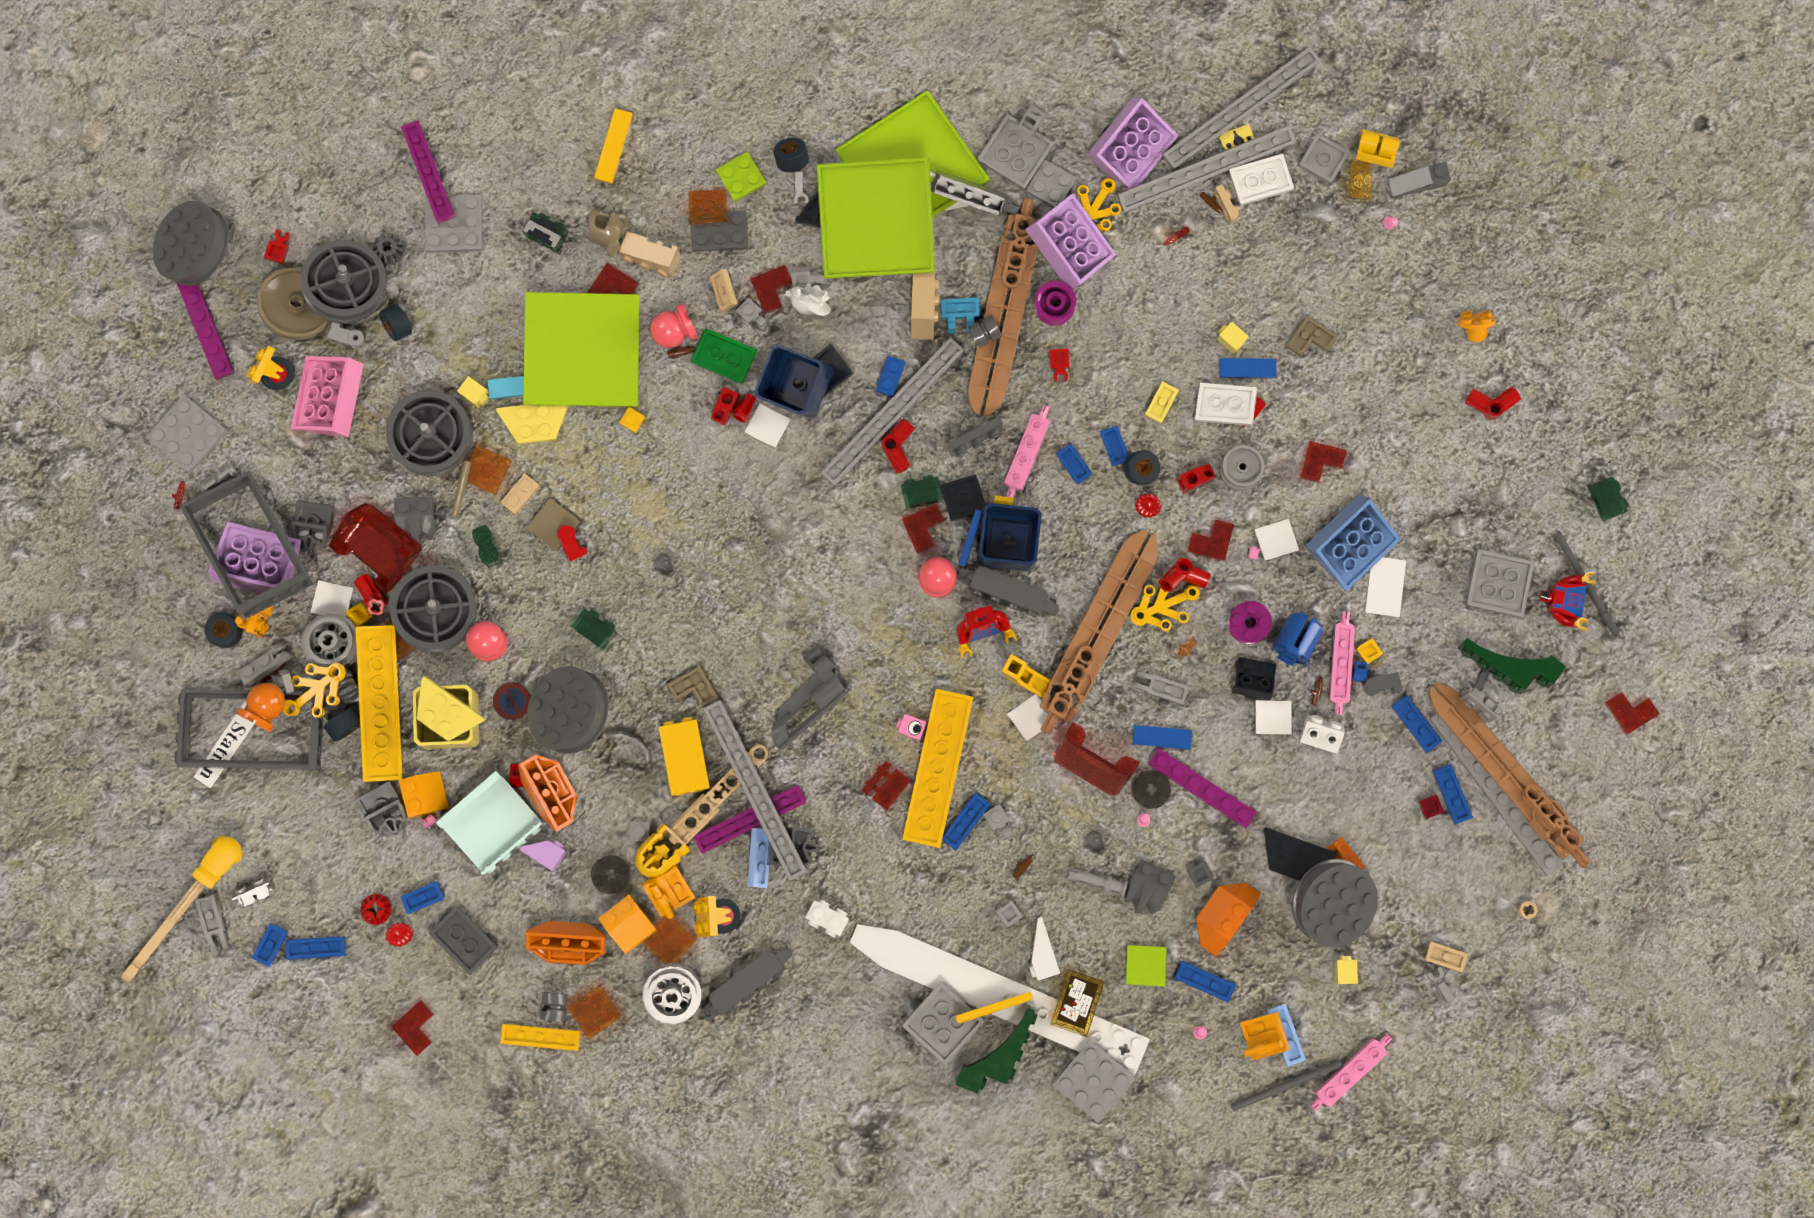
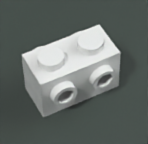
[1300,715,1345,754]
[805,899,849,938]

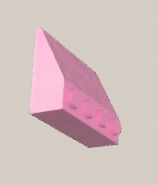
[291,356,364,437]

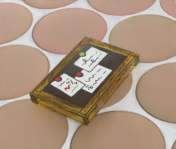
[1050,969,1105,1037]

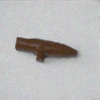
[1200,192,1223,214]
[667,345,696,358]
[1310,677,1323,706]
[1012,854,1034,880]

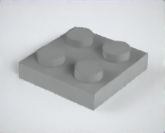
[1298,133,1350,185]
[1026,160,1077,208]

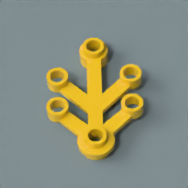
[1077,178,1121,232]
[1130,585,1200,632]
[283,663,346,718]

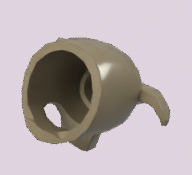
[588,210,628,258]

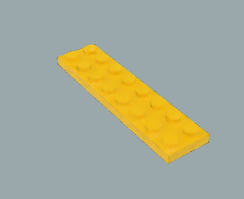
[355,625,403,782]
[902,689,973,848]

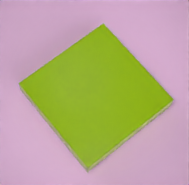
[1125,945,1167,987]

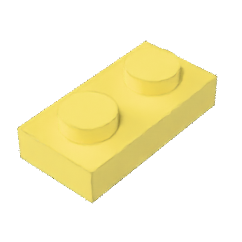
[1145,381,1179,424]

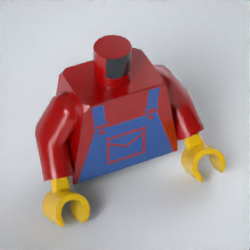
[1539,572,1596,631]
[957,606,1017,658]

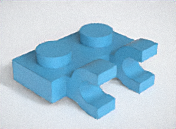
[941,298,980,334]

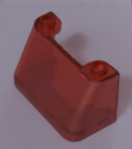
[328,503,422,593]
[1054,722,1140,796]

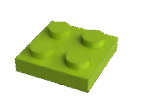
[715,151,767,203]

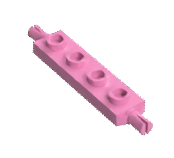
[1004,405,1050,497]
[1329,611,1355,715]
[1309,1033,1392,1111]

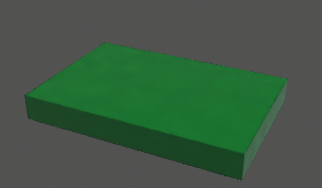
[691,328,758,385]

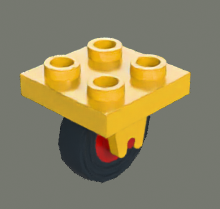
[246,346,294,390]
[693,896,741,938]

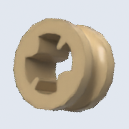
[1518,901,1537,919]

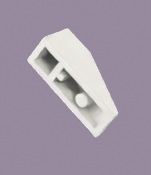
[1029,917,1060,981]

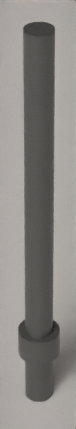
[1554,532,1620,635]
[1230,1060,1342,1112]

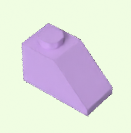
[519,840,567,872]

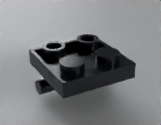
[1232,657,1277,701]

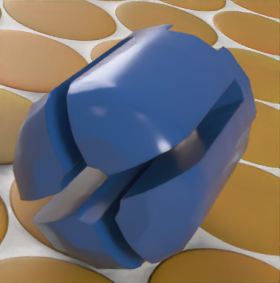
[1271,612,1323,668]

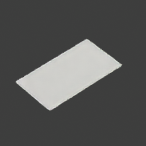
[1366,557,1406,617]

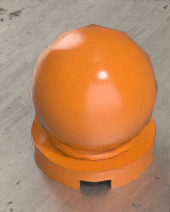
[237,683,286,732]

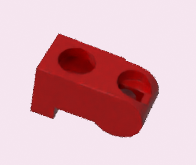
[711,387,741,426]
[1176,464,1216,495]
[557,525,588,562]

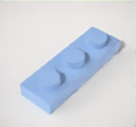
[748,828,769,888]
[1266,1004,1306,1067]

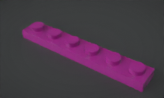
[401,121,455,224]
[177,283,234,380]
[1148,748,1257,829]
[694,785,807,854]

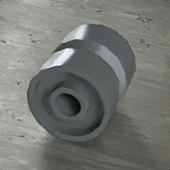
[968,315,1002,349]
[540,992,568,1022]

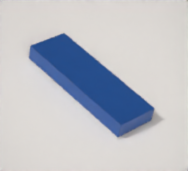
[1219,358,1277,379]
[958,509,983,566]
[1391,695,1442,753]
[1132,725,1192,750]
[1432,764,1473,825]
[942,792,991,850]
[286,936,346,960]
[1174,961,1236,1003]

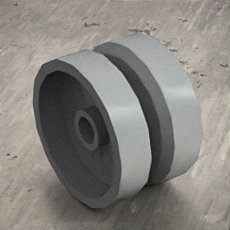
[1219,445,1264,492]

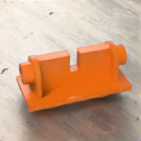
[1326,837,1366,869]

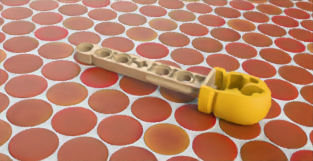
[635,745,768,878]
[120,836,243,983]

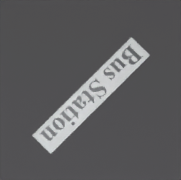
[194,682,261,788]

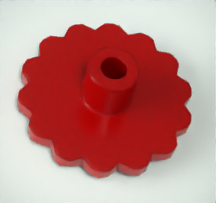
[1135,493,1162,518]
[386,923,413,947]

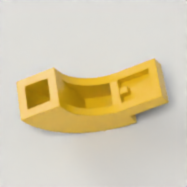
[1001,654,1050,698]

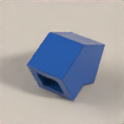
[1352,661,1368,682]

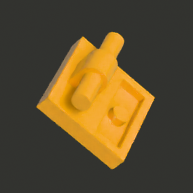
[235,595,274,639]
[642,864,695,919]
[1240,1011,1290,1061]

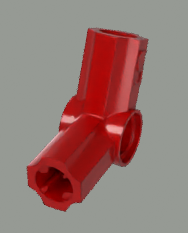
[1465,386,1521,420]
[882,418,915,474]
[1158,558,1211,593]
[353,574,389,616]

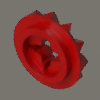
[360,894,392,925]

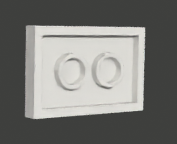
[1228,154,1294,206]
[1195,383,1257,426]

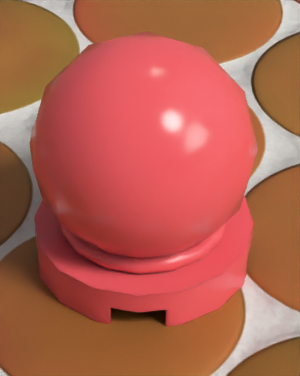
[650,303,698,349]
[918,557,957,598]
[466,621,508,662]

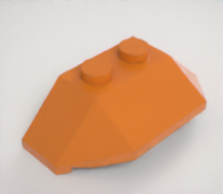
[518,754,577,832]
[1196,882,1261,957]
[526,921,605,965]

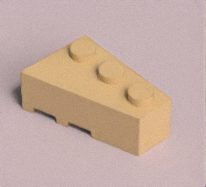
[619,231,681,277]
[911,272,939,340]

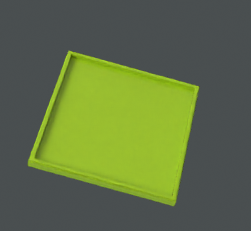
[835,90,990,218]
[817,157,936,279]
[523,292,640,408]

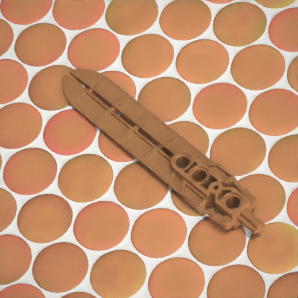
[968,199,1038,416]
[1039,530,1158,735]
[1429,683,1591,868]

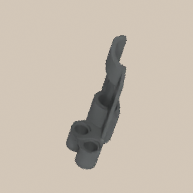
[772,645,849,749]

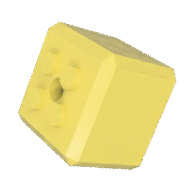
[413,685,480,750]

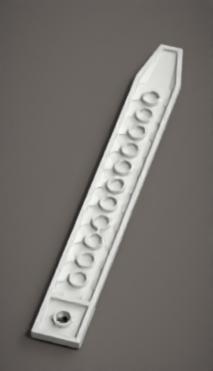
[850,924,1150,1076]

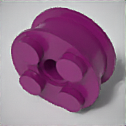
[1034,281,1076,326]
[1228,601,1272,645]

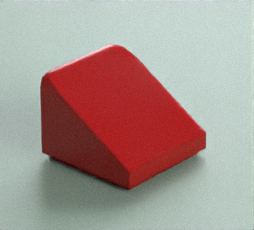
[509,763,524,787]

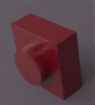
[1418,794,1444,820]

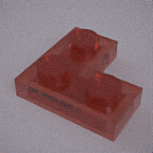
[587,263,639,294]
[750,265,792,314]
[1300,441,1346,483]
[902,504,944,554]
[1187,520,1234,562]
[1605,692,1660,735]
[391,1000,435,1056]

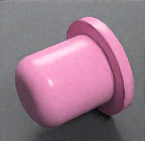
[1383,216,1398,230]
[1248,546,1261,560]
[1137,813,1150,827]
[421,814,436,830]
[1193,1026,1207,1040]

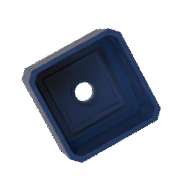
[754,344,833,418]
[978,503,1042,572]

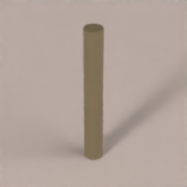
[451,460,471,517]

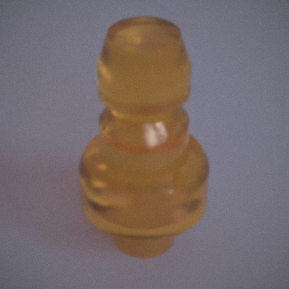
[1178,638,1197,657]

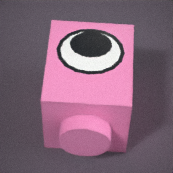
[896,714,926,742]

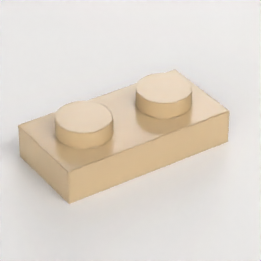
[1213,184,1239,225]
[710,269,738,312]
[500,473,540,515]
[1424,942,1468,973]

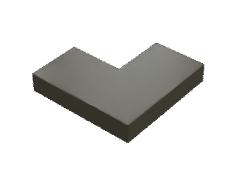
[1286,316,1338,357]
[667,666,719,709]

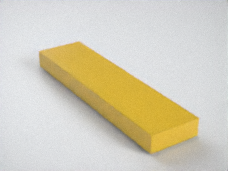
[594,109,633,184]
[955,992,1033,1024]
[500,1024,581,1051]

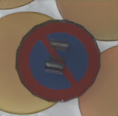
[493,682,531,720]

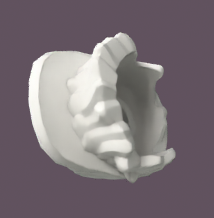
[784,283,830,316]

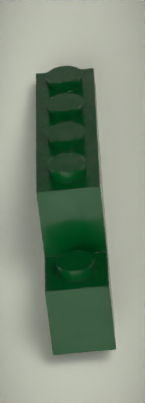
[1457,638,1567,694]
[956,1005,1038,1094]

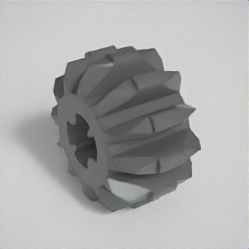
[372,232,405,265]
[337,670,359,704]

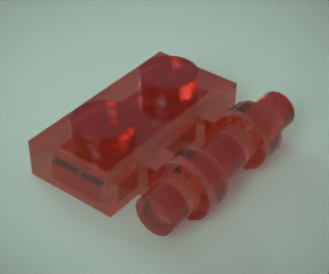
[861,760,911,811]

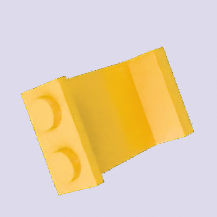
[659,717,711,797]

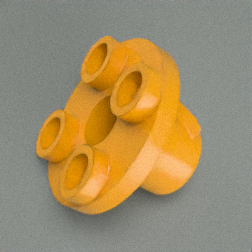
[1457,311,1496,342]

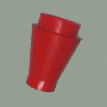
[732,394,757,423]

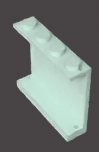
[436,770,543,875]

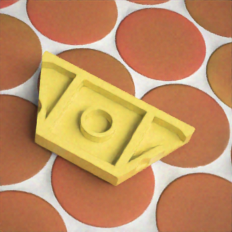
[496,405,569,445]
[417,676,486,741]

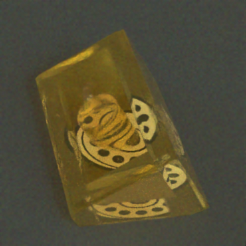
[1348,161,1373,200]

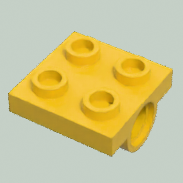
[1356,129,1400,168]

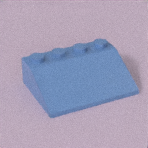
[1305,495,1401,591]

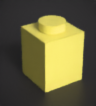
[1217,322,1249,354]
[457,376,489,408]
[1334,956,1358,984]

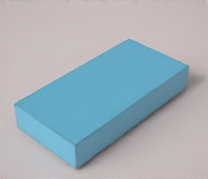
[488,376,524,400]

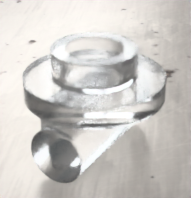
[661,806,683,827]

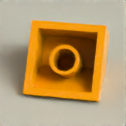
[398,771,450,819]
[598,895,657,954]

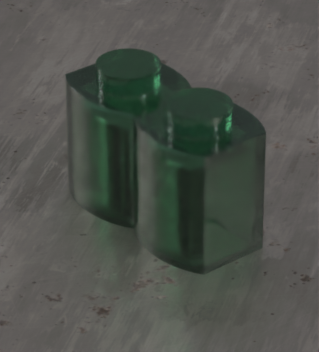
[1588,477,1628,522]
[472,525,502,568]

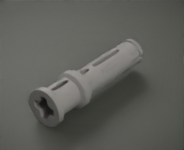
[1068,868,1128,898]

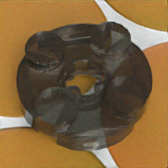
[1131,770,1171,809]
[591,855,630,894]

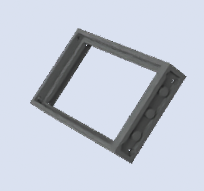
[179,471,313,621]
[174,689,325,771]

